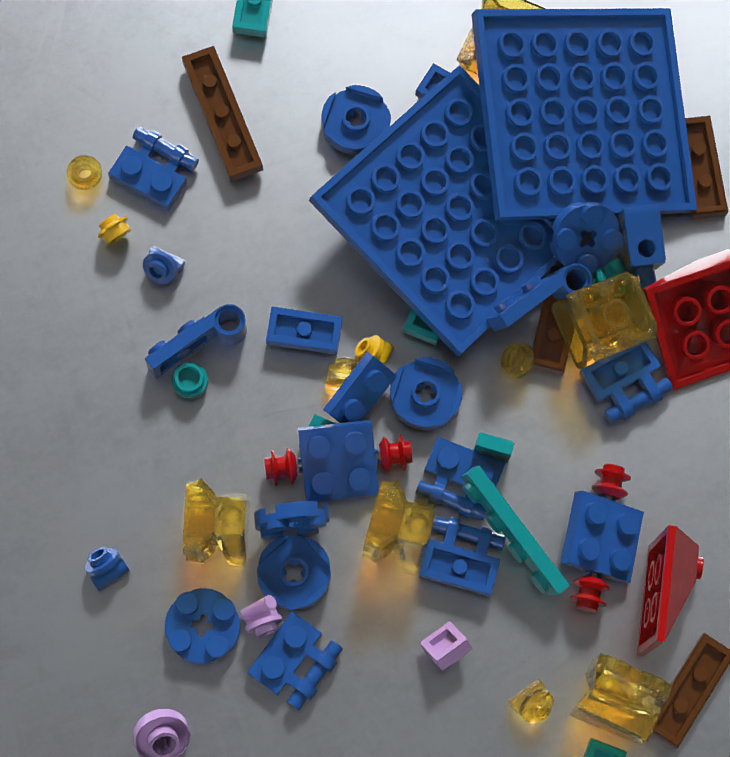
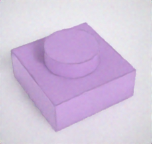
[420,621,472,671]

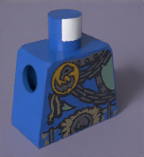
[616,204,666,292]

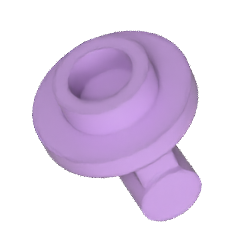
[241,595,282,638]

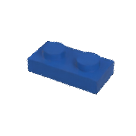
[266,306,343,355]
[323,352,397,423]

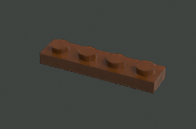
[182,46,263,182]

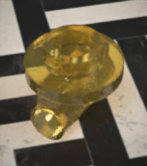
[325,357,357,391]
[508,679,554,723]

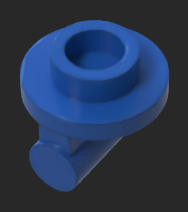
[143,247,185,284]
[85,547,130,590]

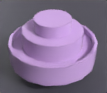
[133,709,191,757]

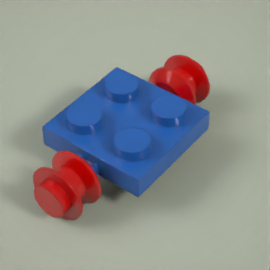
[264,420,413,502]
[560,464,644,613]

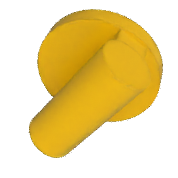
[355,335,395,365]

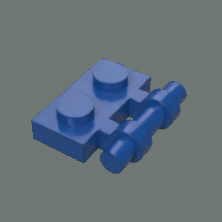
[108,127,199,211]
[580,336,673,424]
[415,437,506,520]
[418,516,506,597]
[247,611,343,711]

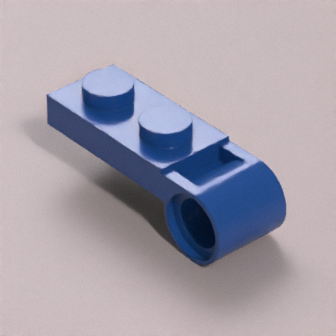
[486,263,592,332]
[145,304,247,379]

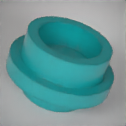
[172,362,208,399]

